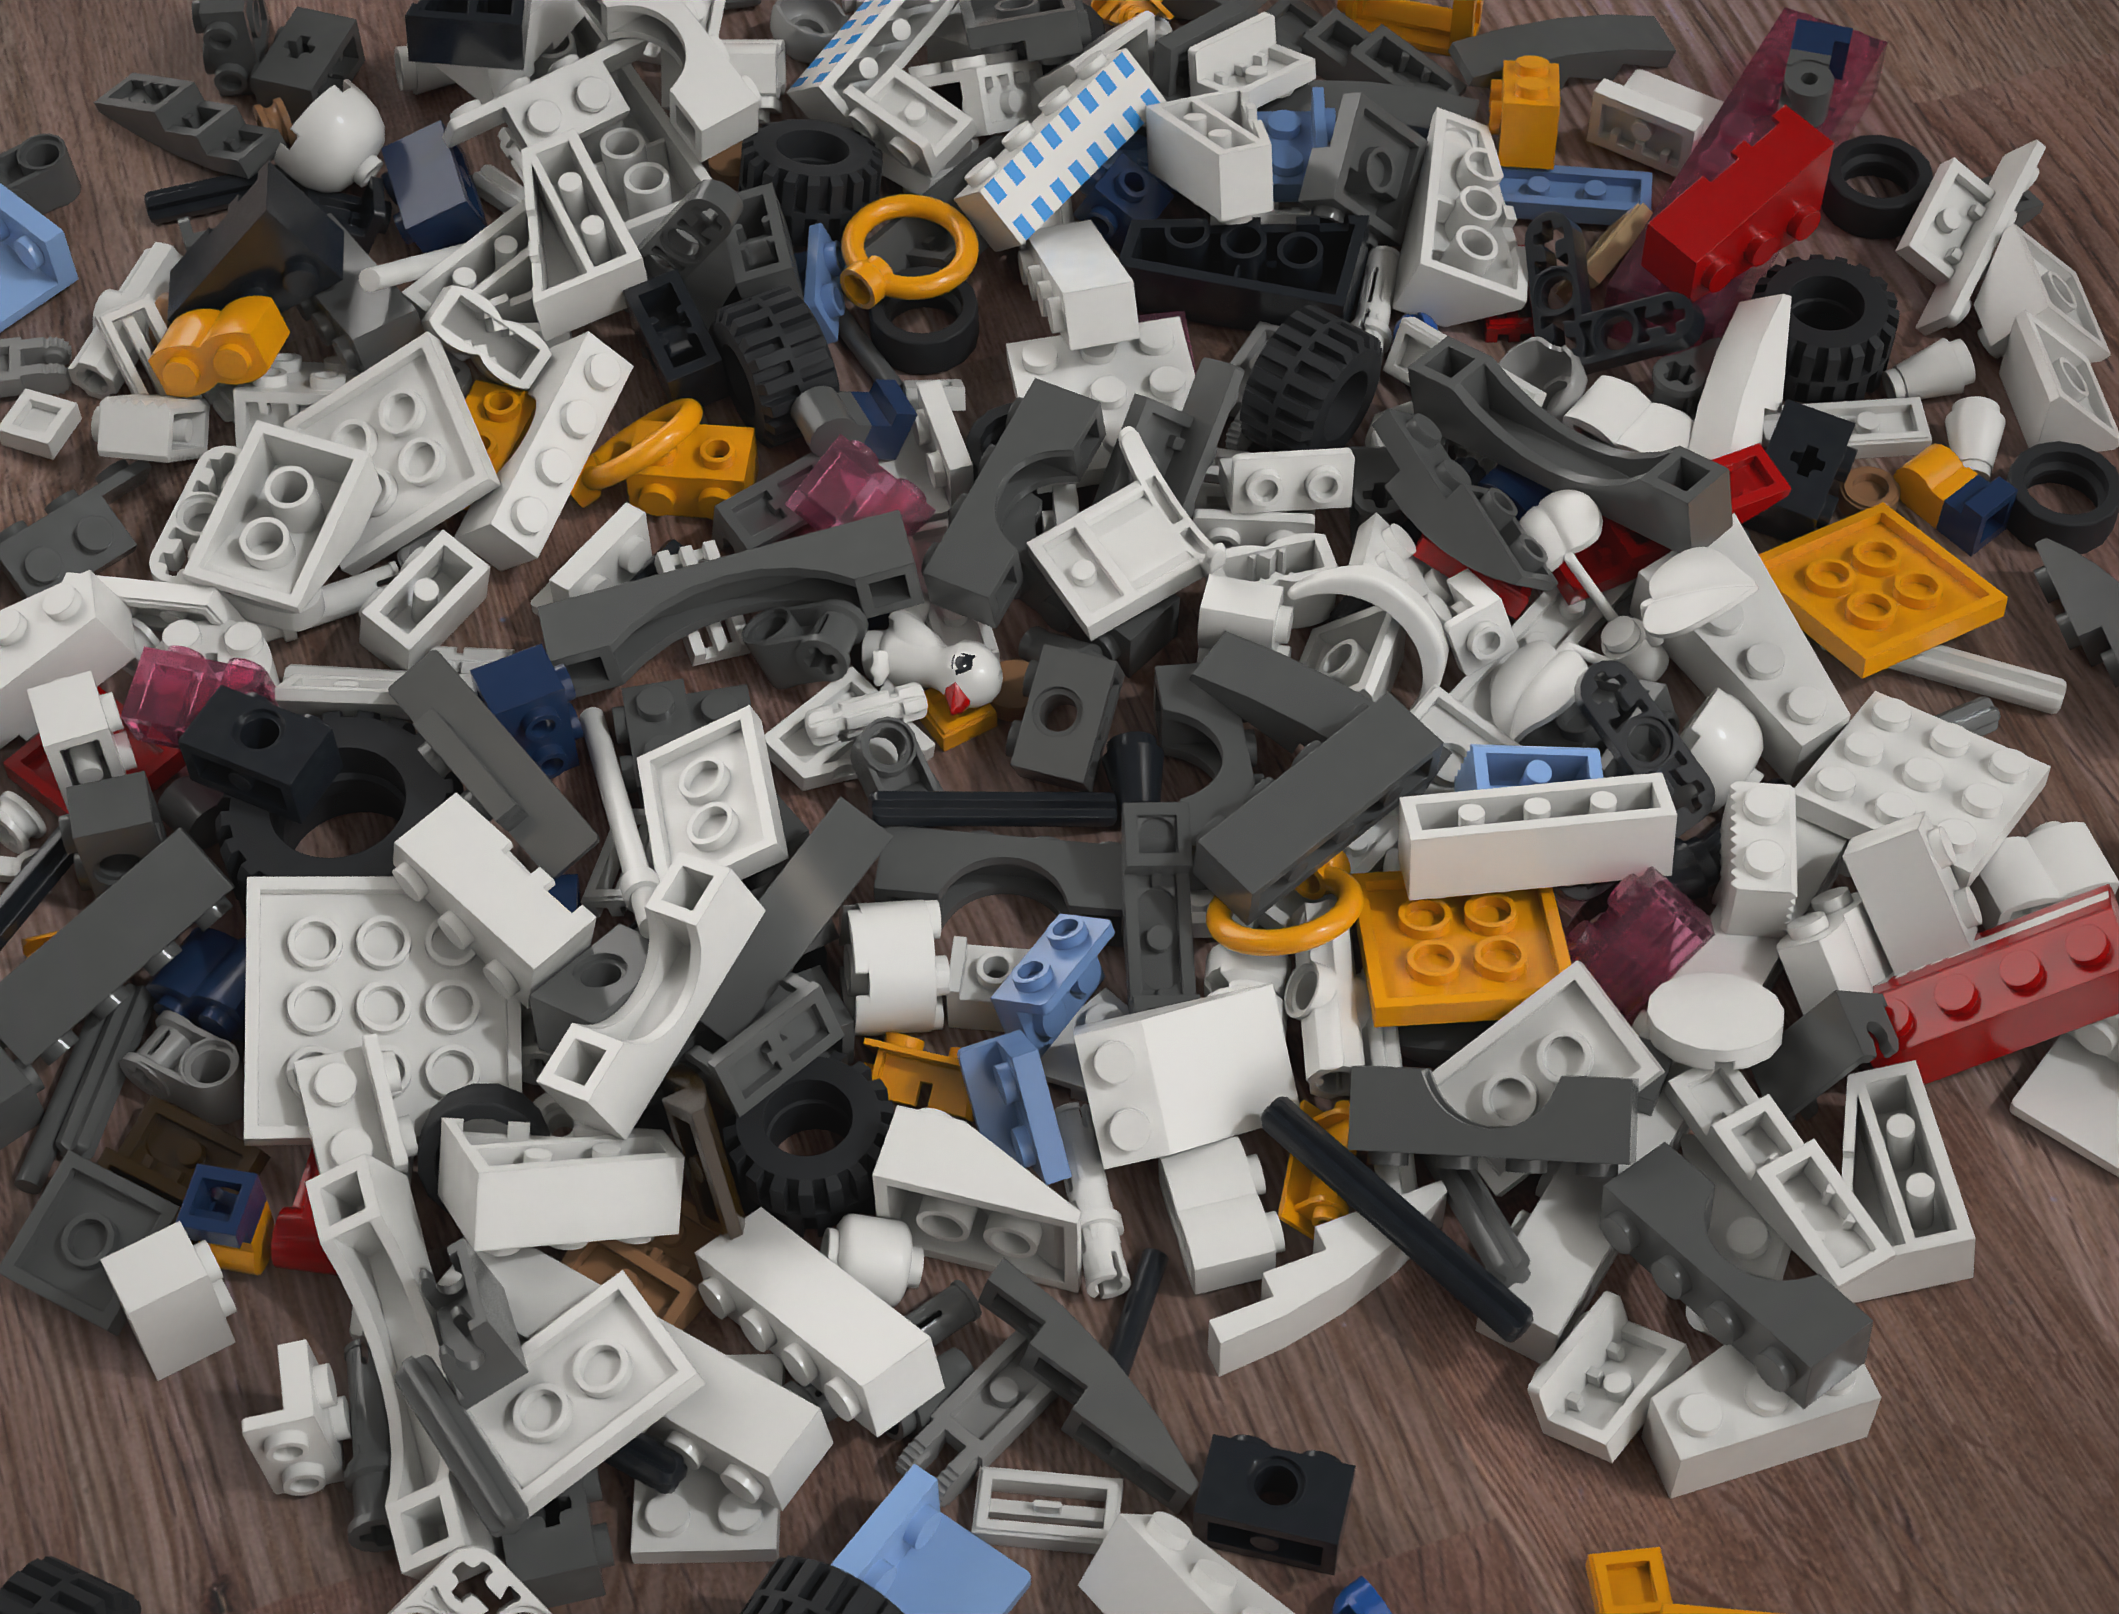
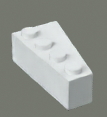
[1630,513,1851,785]

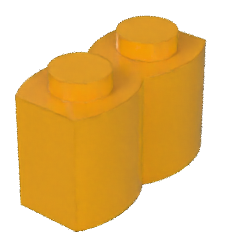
[148,296,291,397]

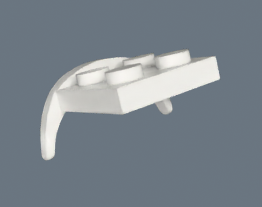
[1026,426,1226,641]
[1287,512,1455,711]

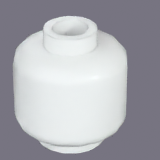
[820,1213,924,1308]

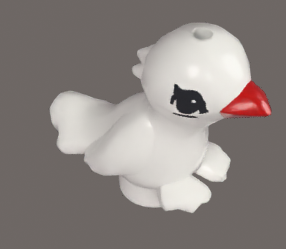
[862,589,1003,716]

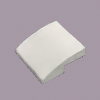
[275,674,411,720]

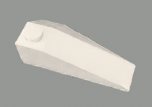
[1392,107,1528,327]

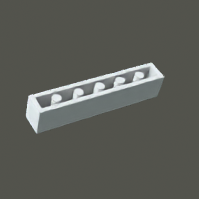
[437,1247,833,1511]

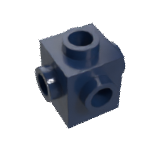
[1072,152,1175,254]

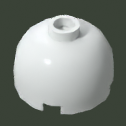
[274,79,385,193]
[1650,687,1764,813]

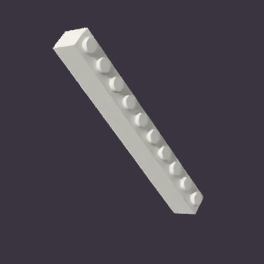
[1476,816,1848,1364]

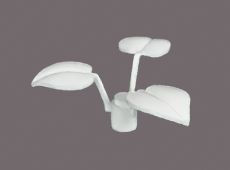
[1490,489,1759,743]

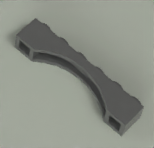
[1407,336,1733,553]
[537,509,925,698]

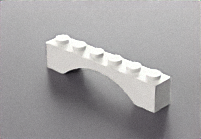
[305,1153,506,1583]

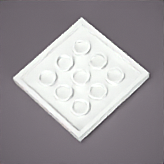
[244,876,522,1146]

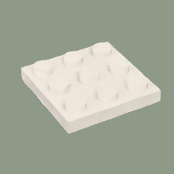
[1006,316,1215,494]
[283,331,501,576]
[1794,691,2051,889]

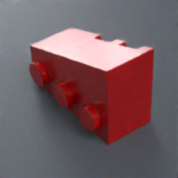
[1641,104,1835,302]

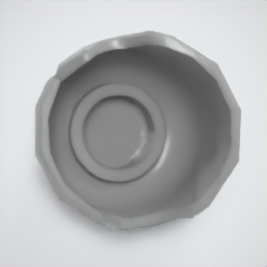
[770,0,851,64]
[1498,336,1588,423]

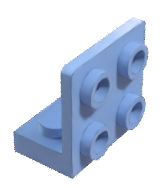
[0,183,79,332]
[831,1464,1031,1614]

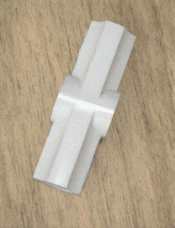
[68,242,183,399]
[1284,899,1371,1100]

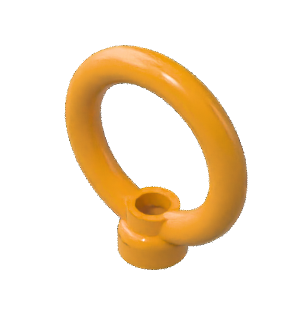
[840,194,979,310]
[570,398,703,508]
[1206,850,1363,956]

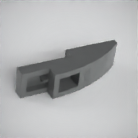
[1372,409,1558,591]
[2033,538,2119,688]

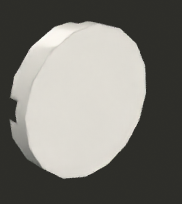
[1646,972,1784,1070]

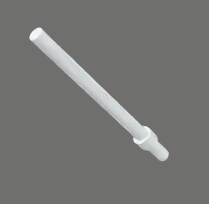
[580,707,660,939]

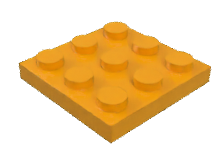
[1758,502,2008,679]
[1350,871,1571,1028]

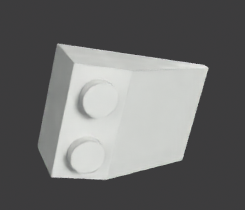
[182,420,382,614]
[1074,982,1300,1170]
[872,1105,1082,1293]

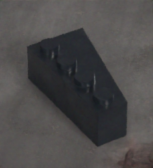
[1119,215,1370,331]

